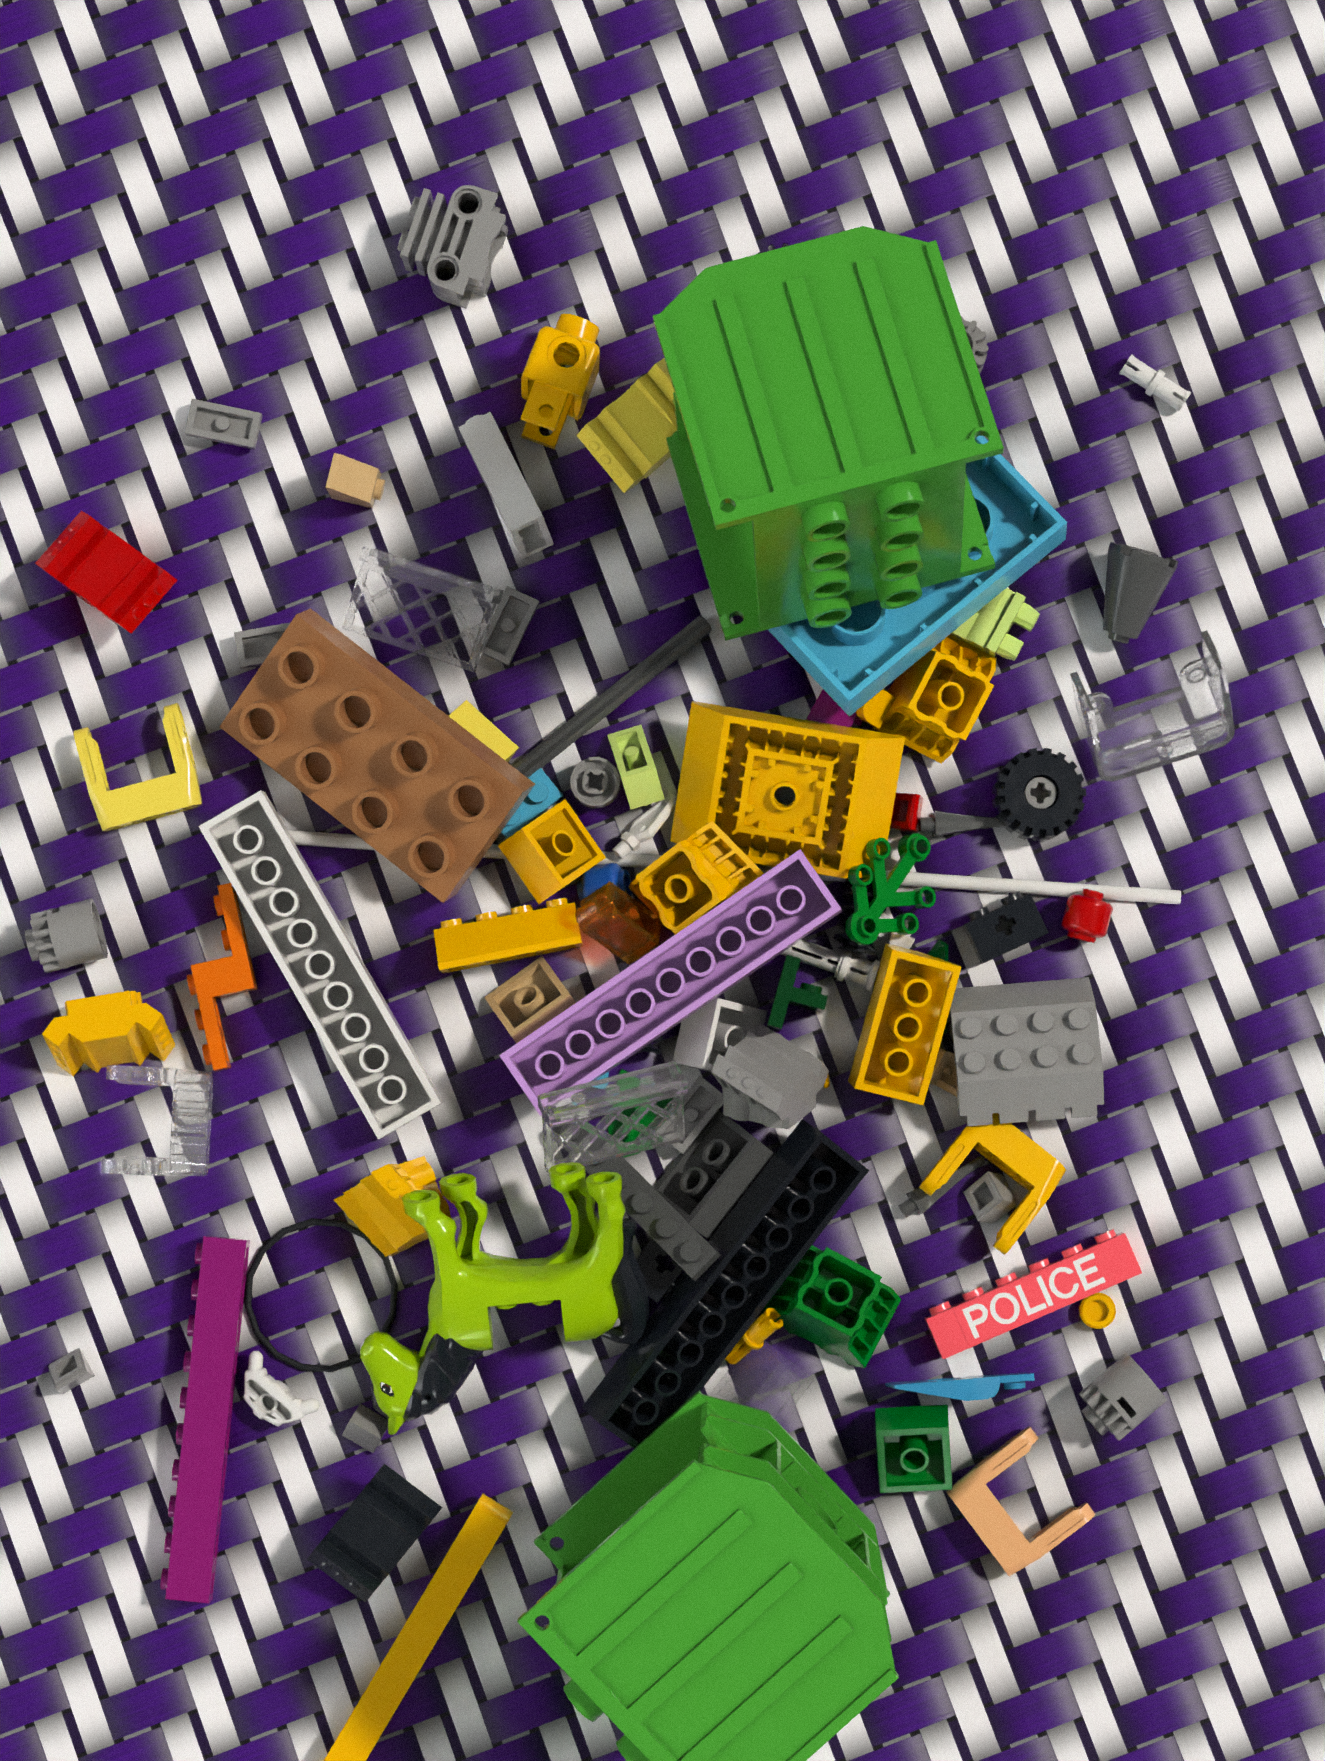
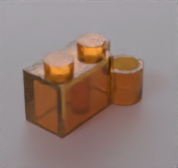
[575,881,662,965]

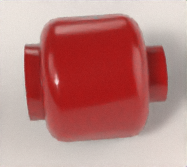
[1062,888,1113,943]

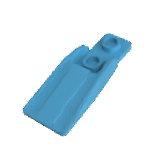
[885,1372,1035,1401]

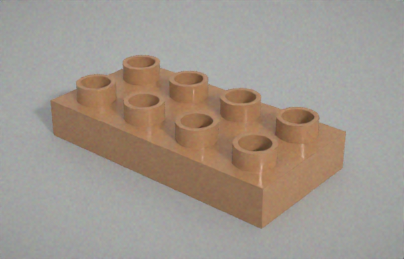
[219,609,535,903]

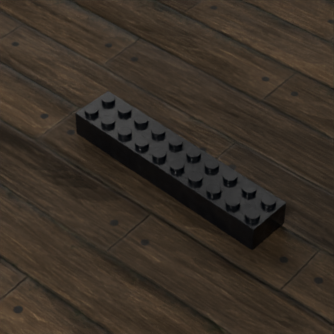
[582,1119,869,1449]

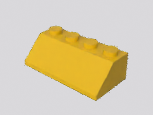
[433,898,584,974]
[848,943,961,1105]

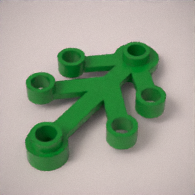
[845,833,936,945]

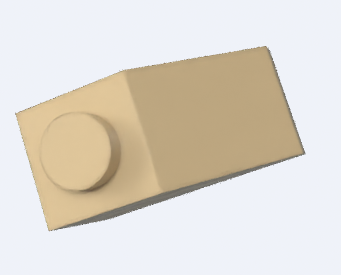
[325,453,385,509]

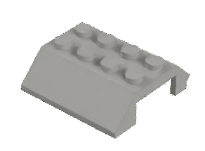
[949,977,1104,1127]

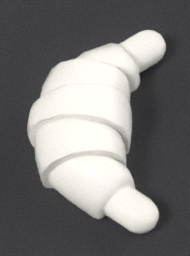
[243,1351,320,1427]

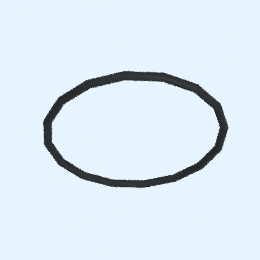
[244,1218,398,1372]

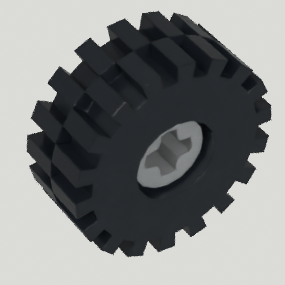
[992,748,1086,841]

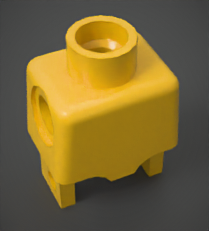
[521,314,600,450]

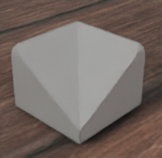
[963,1171,1018,1224]

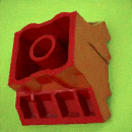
[35,510,177,634]

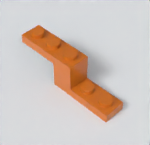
[187,883,258,1071]

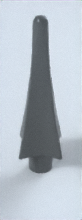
[919,811,1008,838]
[898,1156,985,1218]

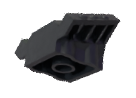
[307,1464,443,1603]

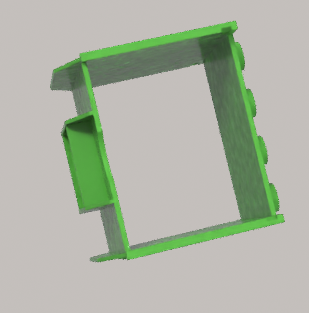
[653,226,1004,641]
[517,1390,899,1761]

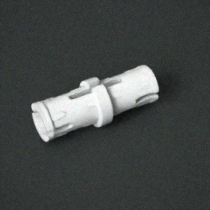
[1119,354,1191,412]

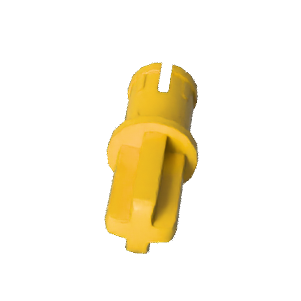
[725,1308,784,1365]

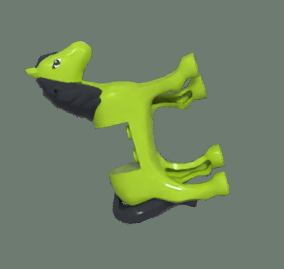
[360,1162,649,1435]

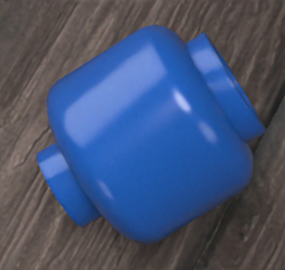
[577,862,632,912]

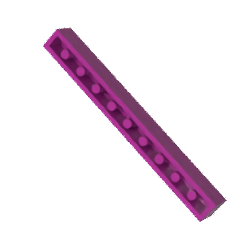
[160,1236,250,1604]

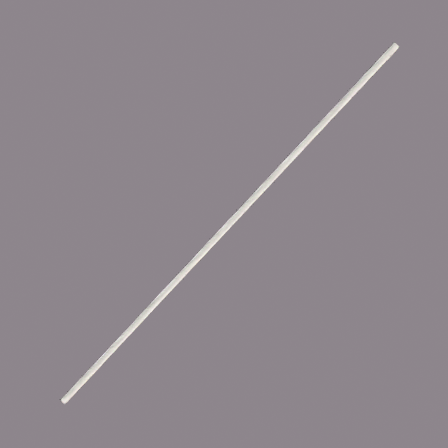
[287,830,1181,905]

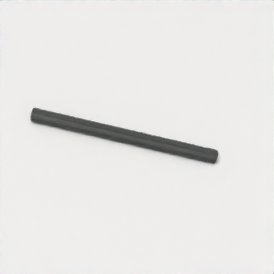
[513,616,712,778]

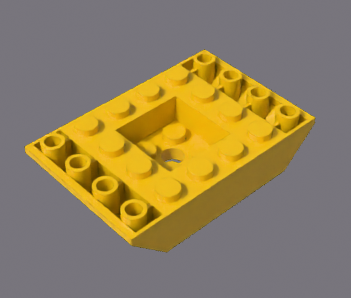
[670,701,905,879]

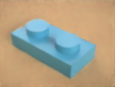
[501,768,564,839]

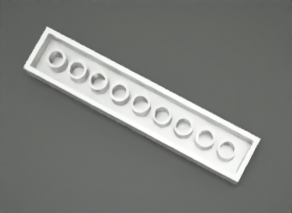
[198,790,443,1140]

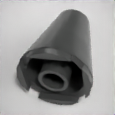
[1103,542,1179,644]

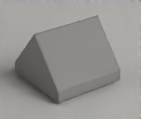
[48,1348,95,1393]
[342,1404,388,1453]

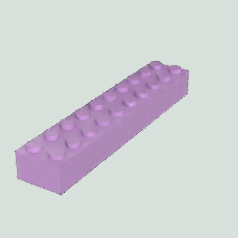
[499,849,842,1116]

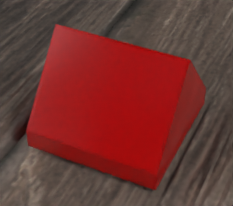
[890,793,923,833]

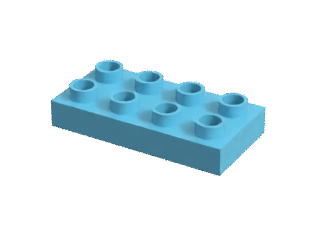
[768,435,1067,717]

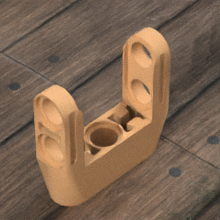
[946,1426,1095,1576]

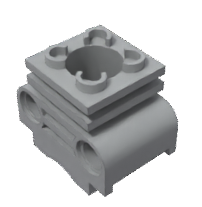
[397,185,508,309]

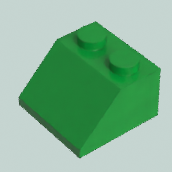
[875,1405,952,1493]

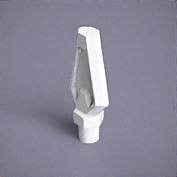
[612,793,677,860]

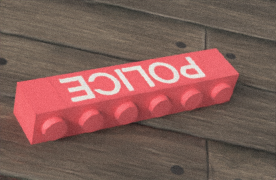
[924,1229,1142,1359]

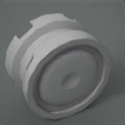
[570,757,620,809]

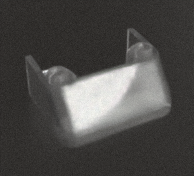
[1070,630,1235,781]

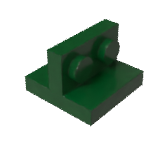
[767,955,828,1031]

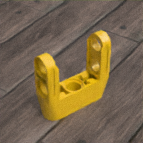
[919,1113,1066,1255]

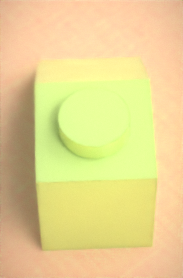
[607,725,665,810]

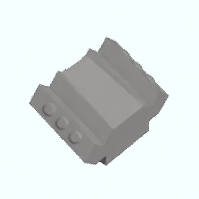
[711,1022,829,1130]

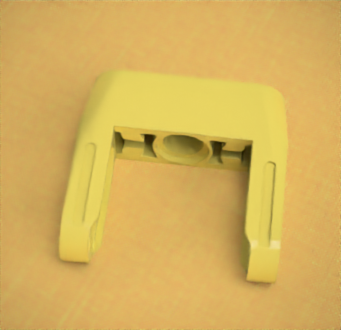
[74,703,202,832]

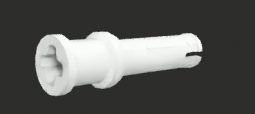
[781,940,880,992]

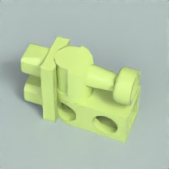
[951,588,1040,661]

